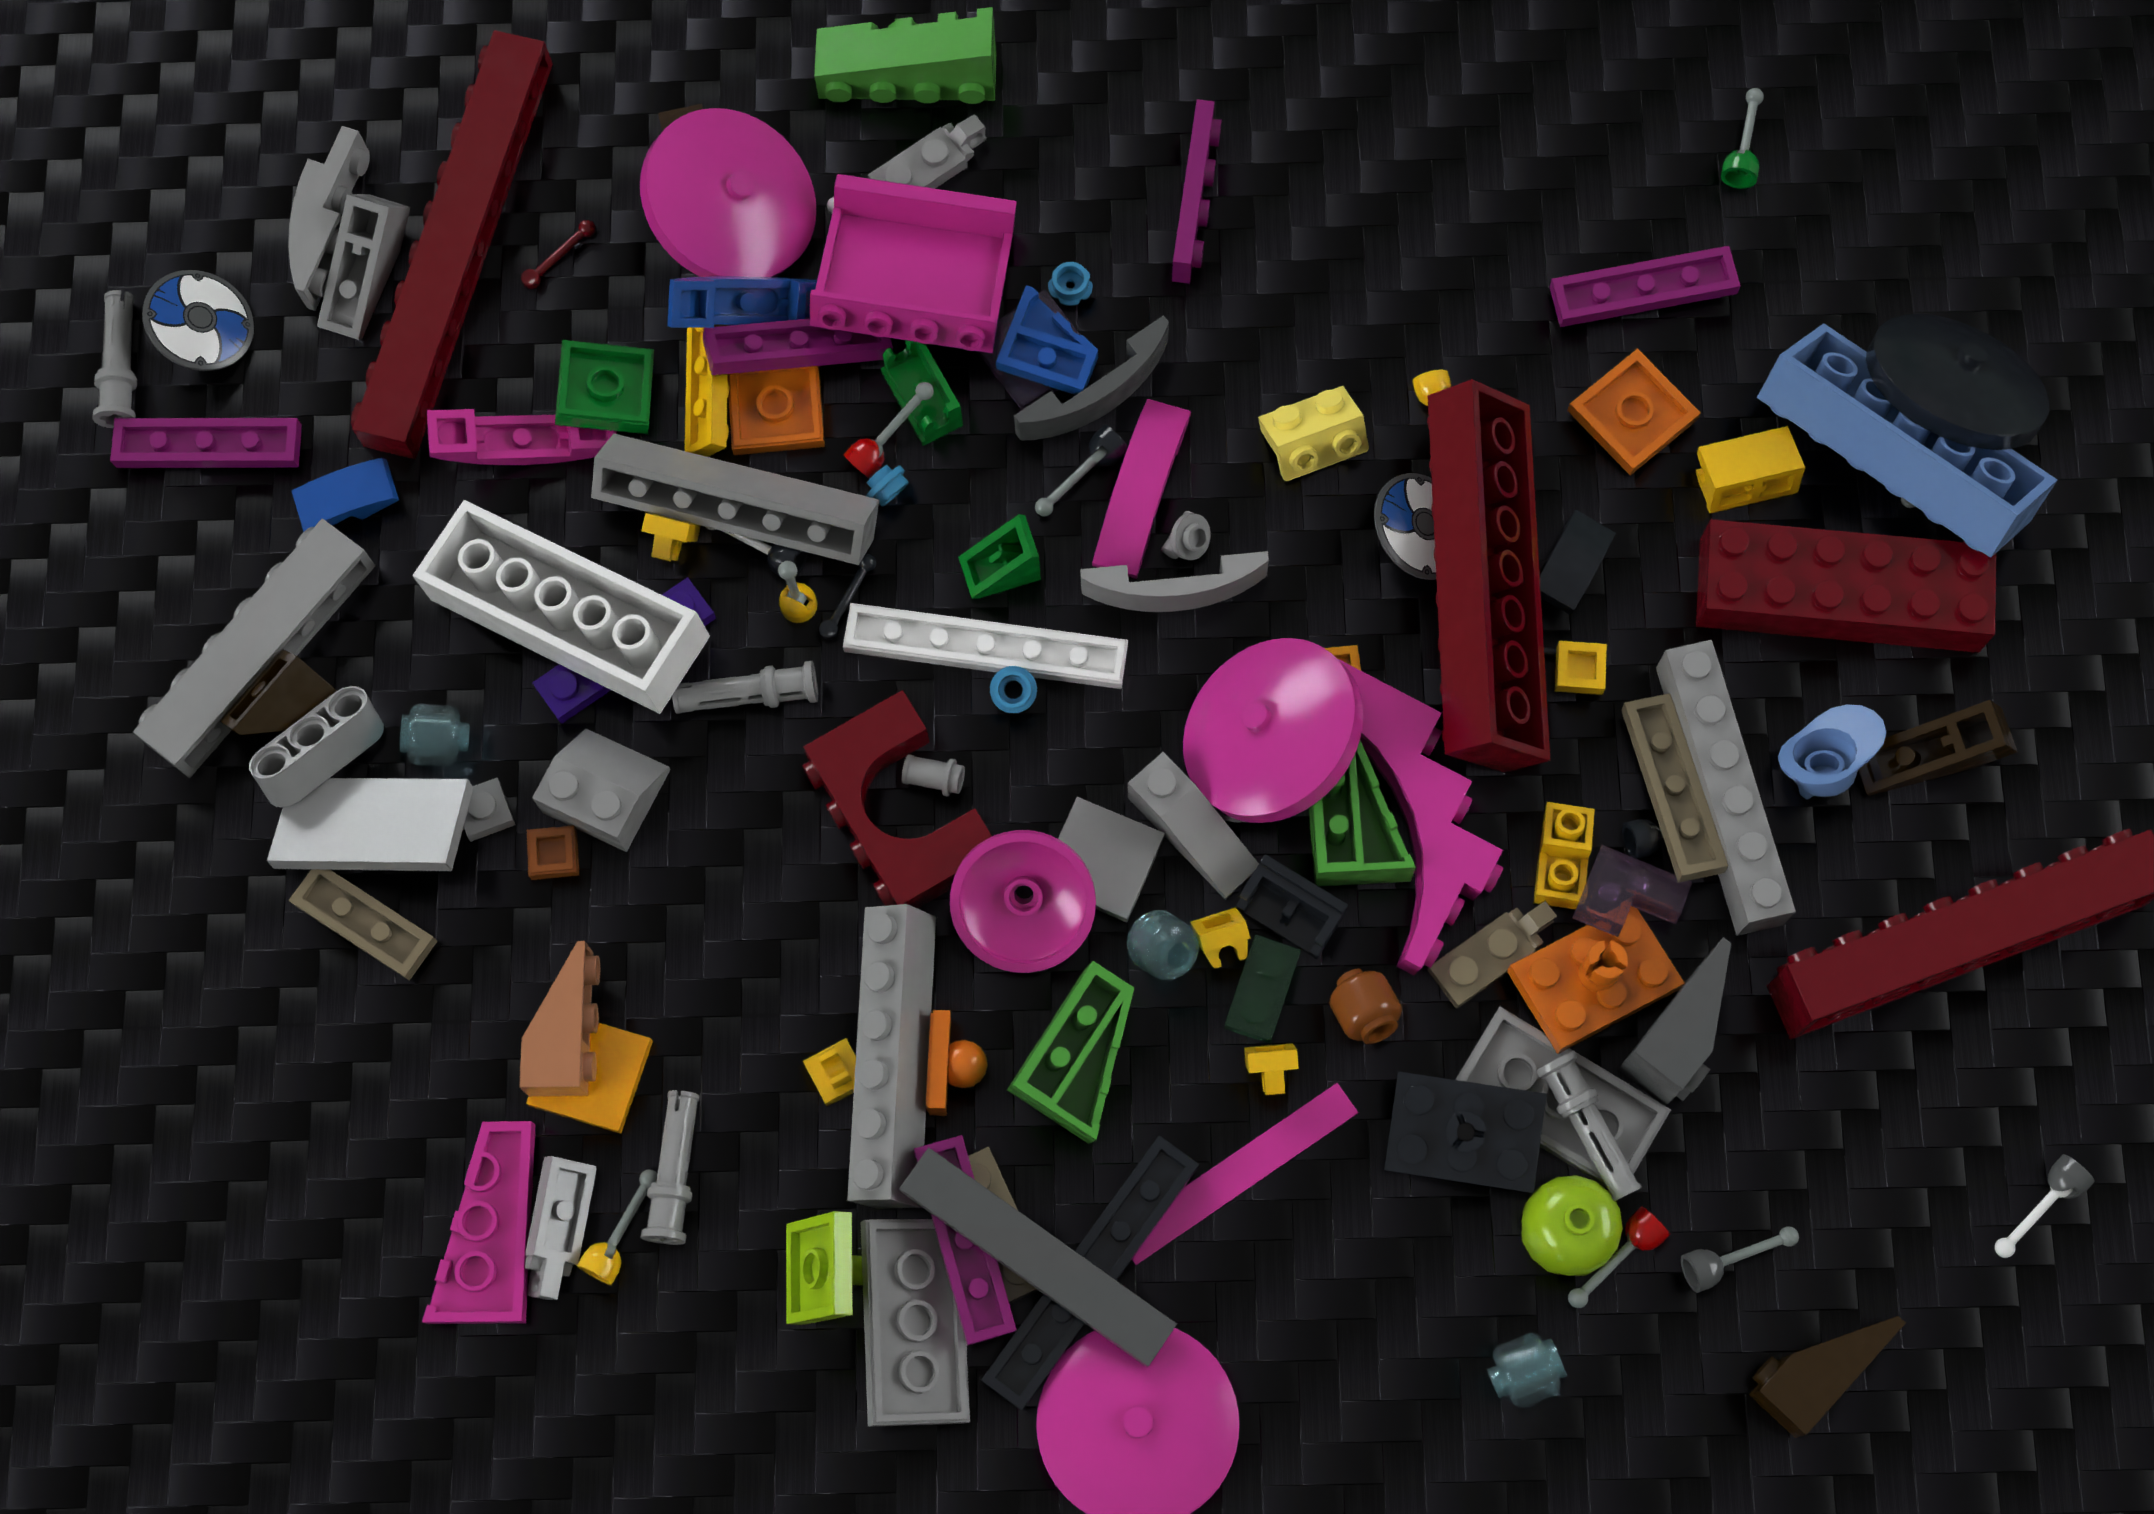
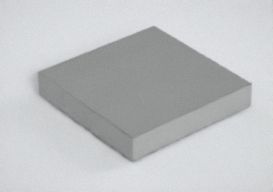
[1058,797,1165,923]

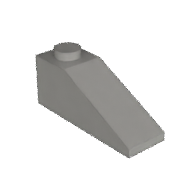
[317,194,410,340]
[1128,752,1259,900]

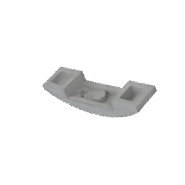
[1080,551,1269,612]

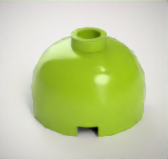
[1521,1175,1623,1277]

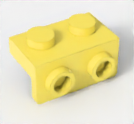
[1258,386,1369,481]

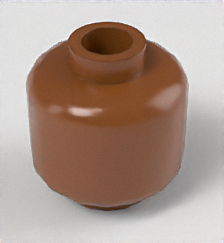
[1329,969,1402,1044]

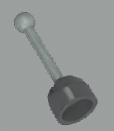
[1681,1226,1799,1293]

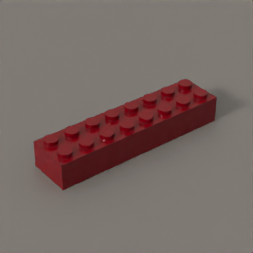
[1427,379,1551,772]
[1767,829,2154,1040]

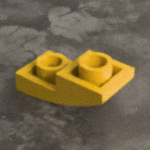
[1533,802,1595,910]

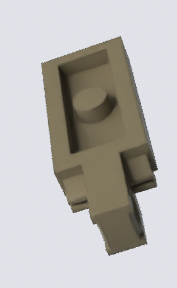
[1427,901,1557,1009]

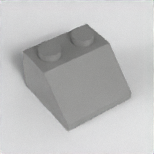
[532,729,671,852]

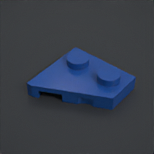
[996,285,1098,395]

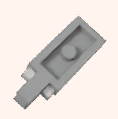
[868,114,987,189]
[525,1156,597,1300]

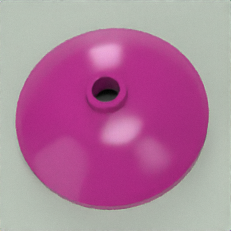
[950,830,1096,973]

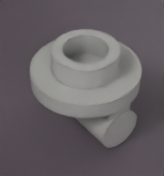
[1161,511,1211,560]

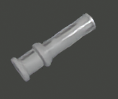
[93,290,137,428]
[672,660,818,714]
[1536,1051,1641,1201]
[641,1090,700,1245]

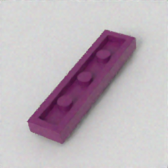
[1172,99,1222,284]
[1549,246,1741,327]
[702,319,893,375]
[110,418,302,468]
[913,1135,1017,1346]

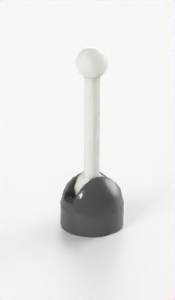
[1995,1154,2095,1258]

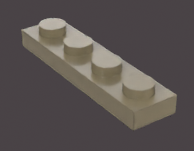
[1621,693,1728,883]

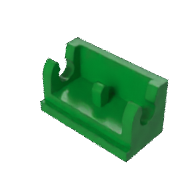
[880,340,963,446]

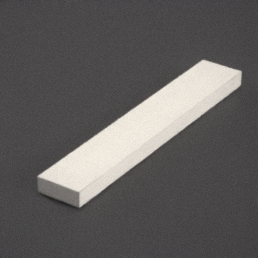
[843,603,1128,689]

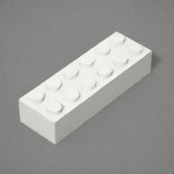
[412,500,710,714]

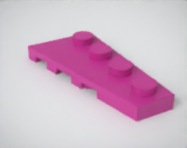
[422,1121,536,1324]

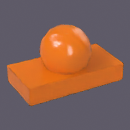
[926,1010,988,1116]

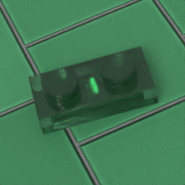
[1224,935,1301,1044]

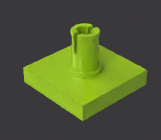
[786,1211,863,1325]

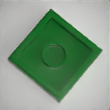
[555,340,654,434]

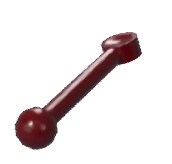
[521,220,596,289]

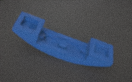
[667,276,817,328]

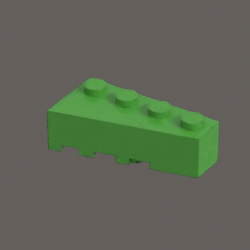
[814,7,996,104]

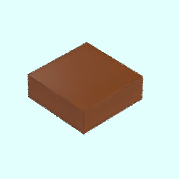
[527,825,579,880]

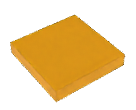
[526,1023,653,1134]

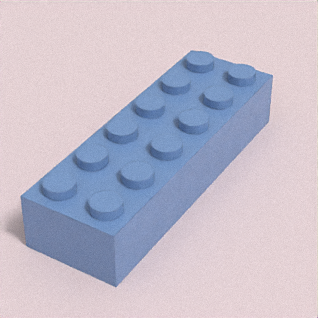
[1757,323,2057,558]

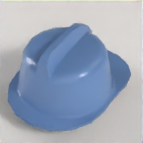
[1778,704,1886,799]

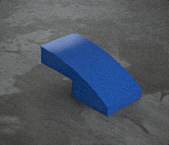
[292,458,399,532]

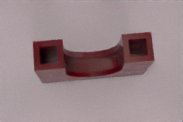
[802,690,992,909]

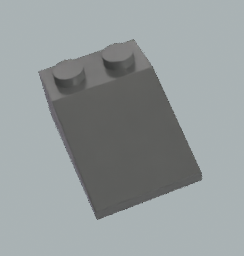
[1617,937,1731,1106]

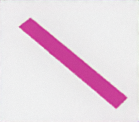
[1132,1083,1359,1265]

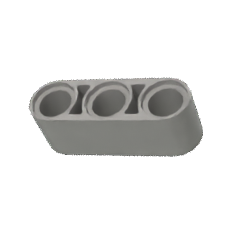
[249,686,384,807]

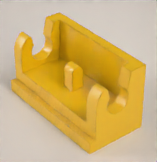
[1696,426,1805,514]

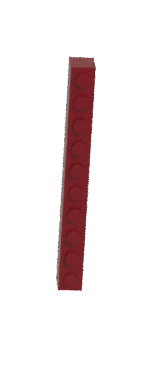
[351,30,553,459]

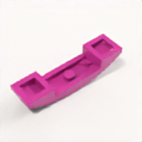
[1092,399,1191,579]
[427,409,617,465]

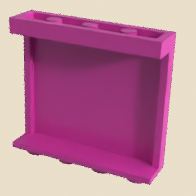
[810,174,1017,353]

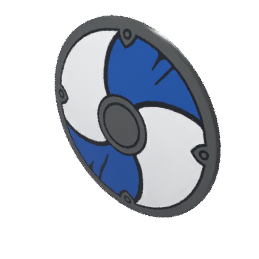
[142,270,254,371]
[1374,473,1436,580]

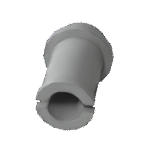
[902,754,965,796]

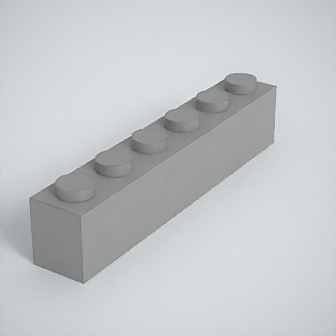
[591,433,879,565]
[133,518,375,778]
[1656,640,1796,936]
[847,904,936,1209]

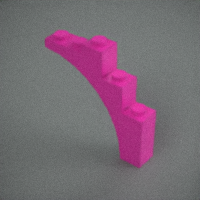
[1339,660,1503,976]

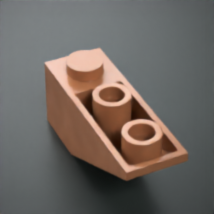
[520,941,601,1097]

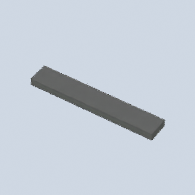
[899,1147,1177,1367]

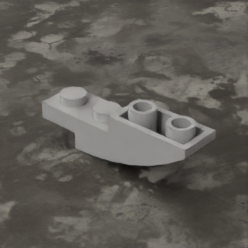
[288,126,370,311]

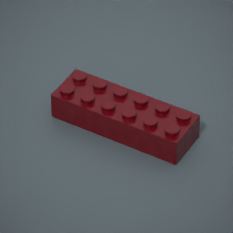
[1696,519,1996,653]

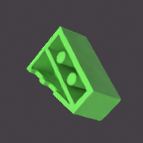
[1309,740,1416,887]
[1007,961,1134,1144]

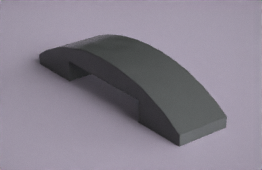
[1014,315,1169,441]

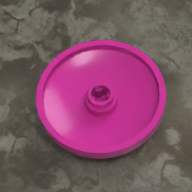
[640,108,816,277]
[1183,638,1363,823]
[1036,1328,1239,1514]

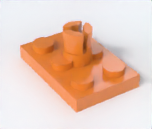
[1507,902,1685,1054]

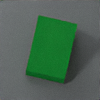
[958,514,1041,599]

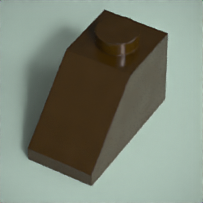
[220,649,337,735]

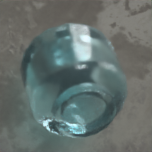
[399,704,470,767]
[1127,910,1199,980]
[1487,1332,1567,1408]

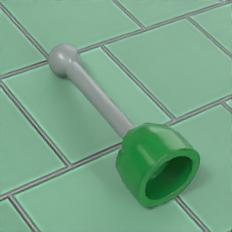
[1721,88,1764,189]

